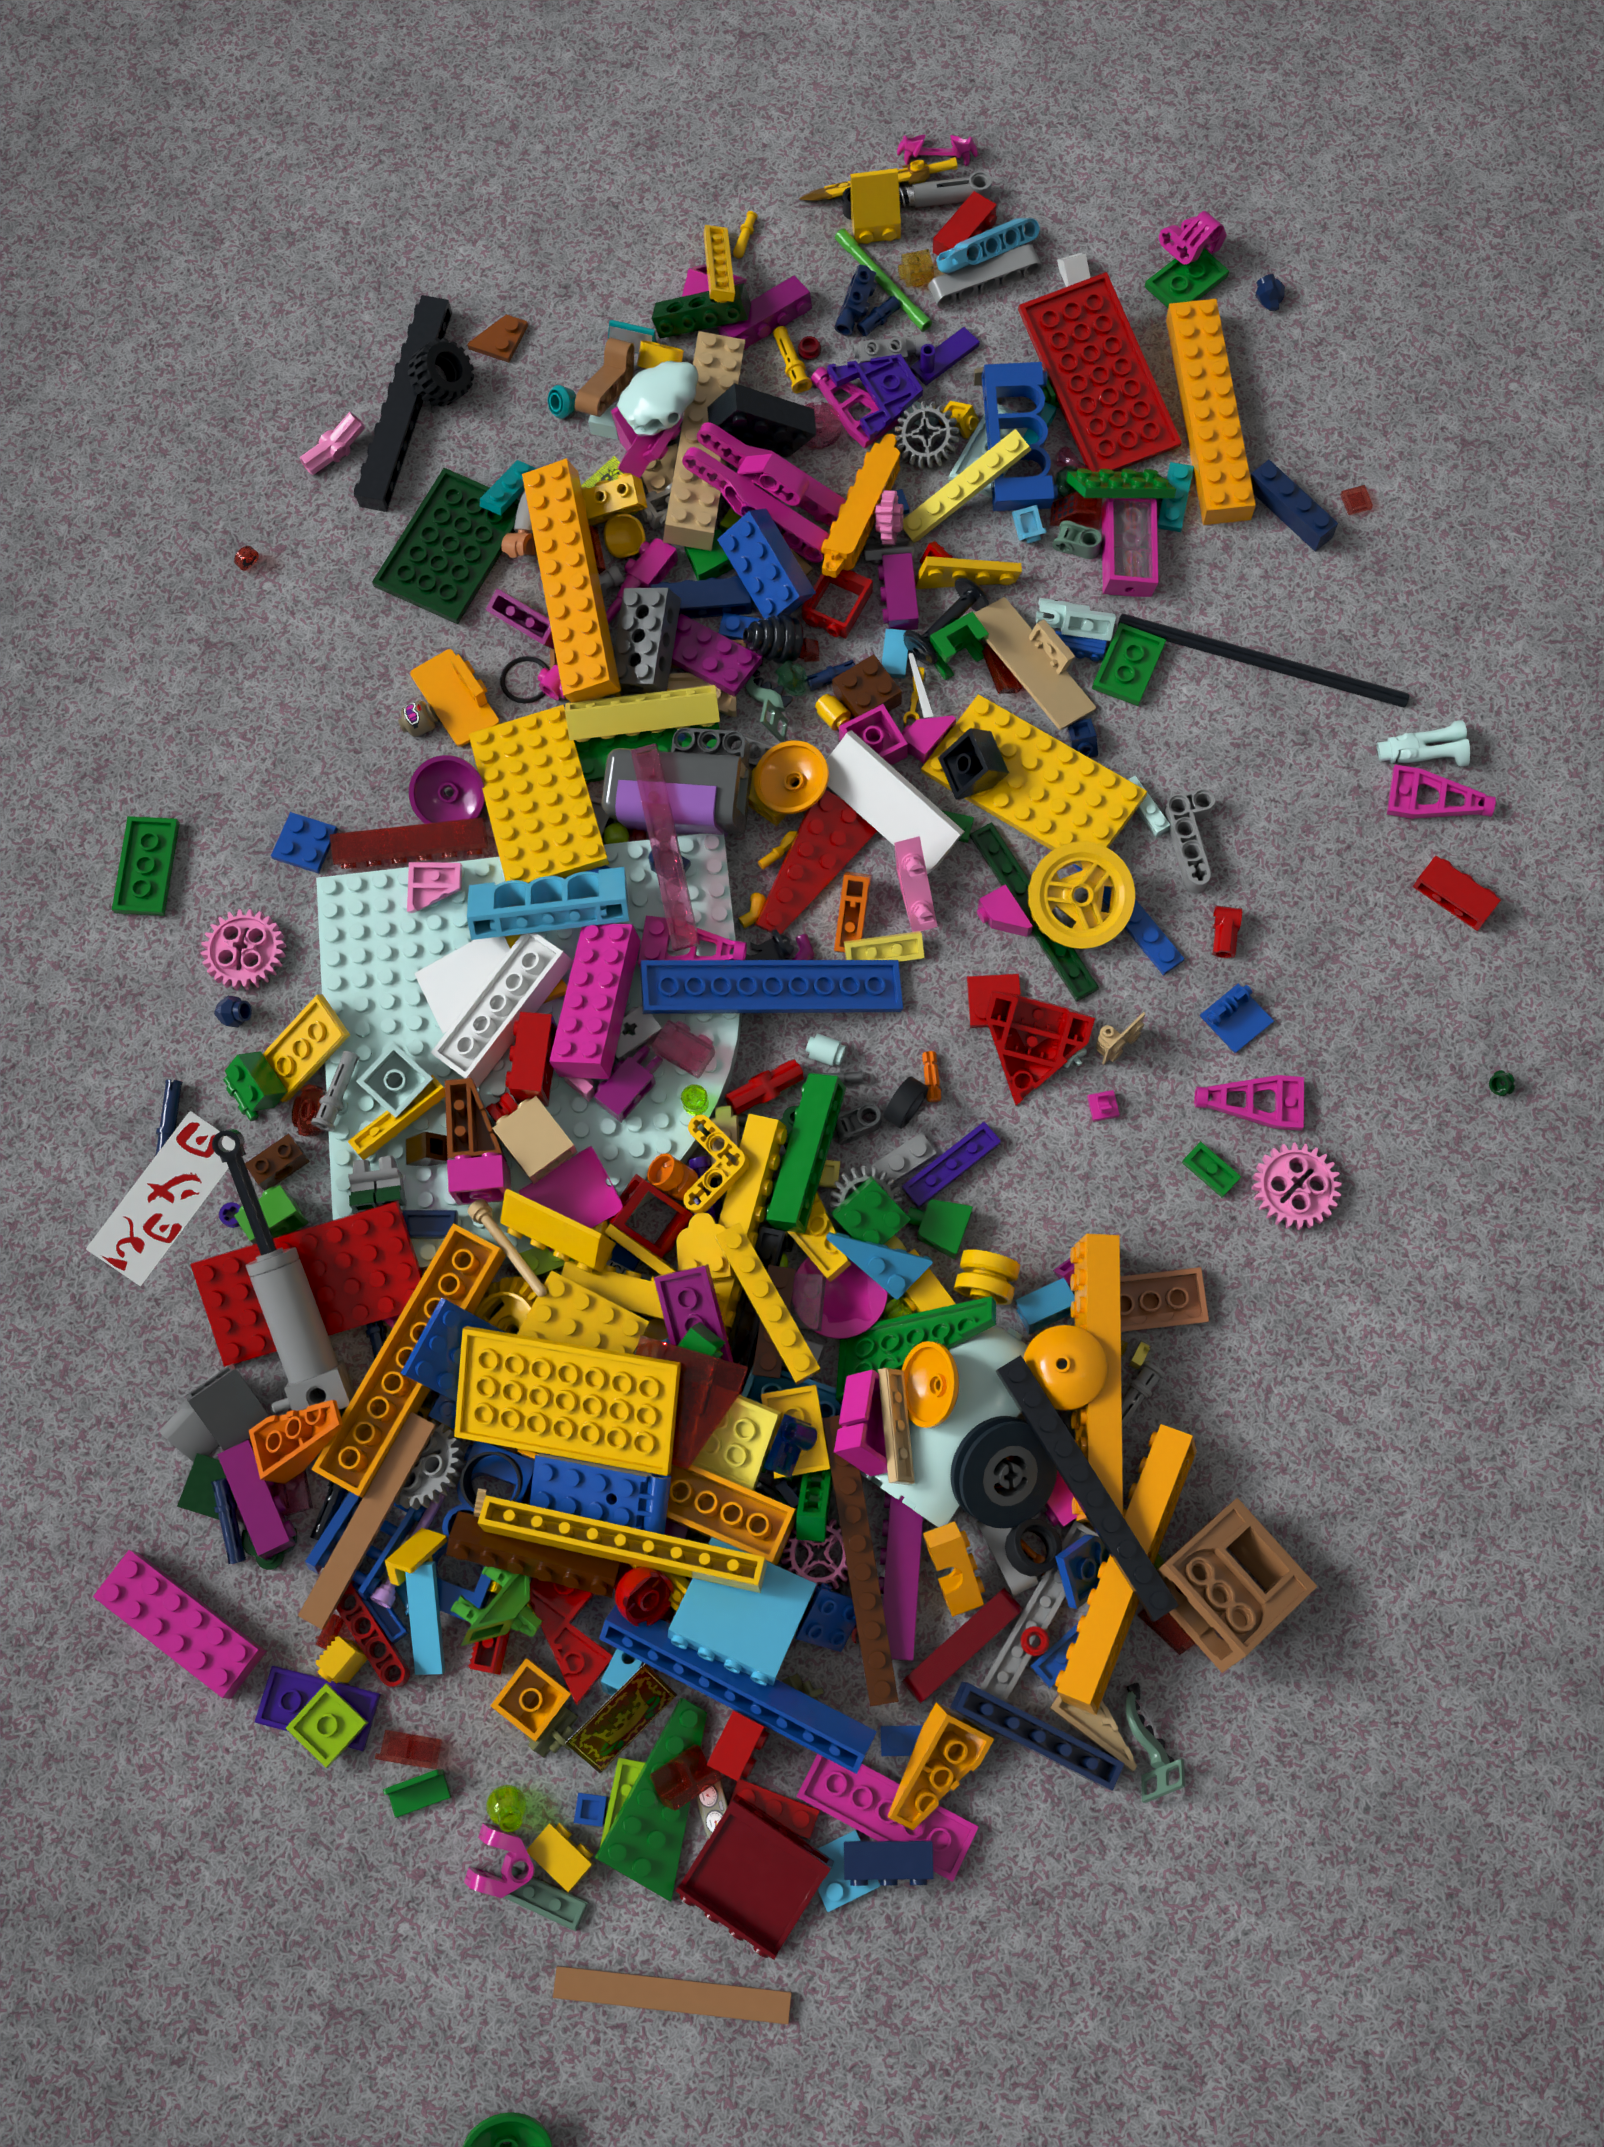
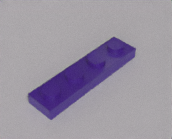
[902,1122,1001,1209]

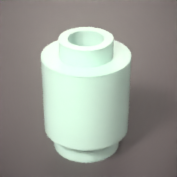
[806,1033,847,1066]

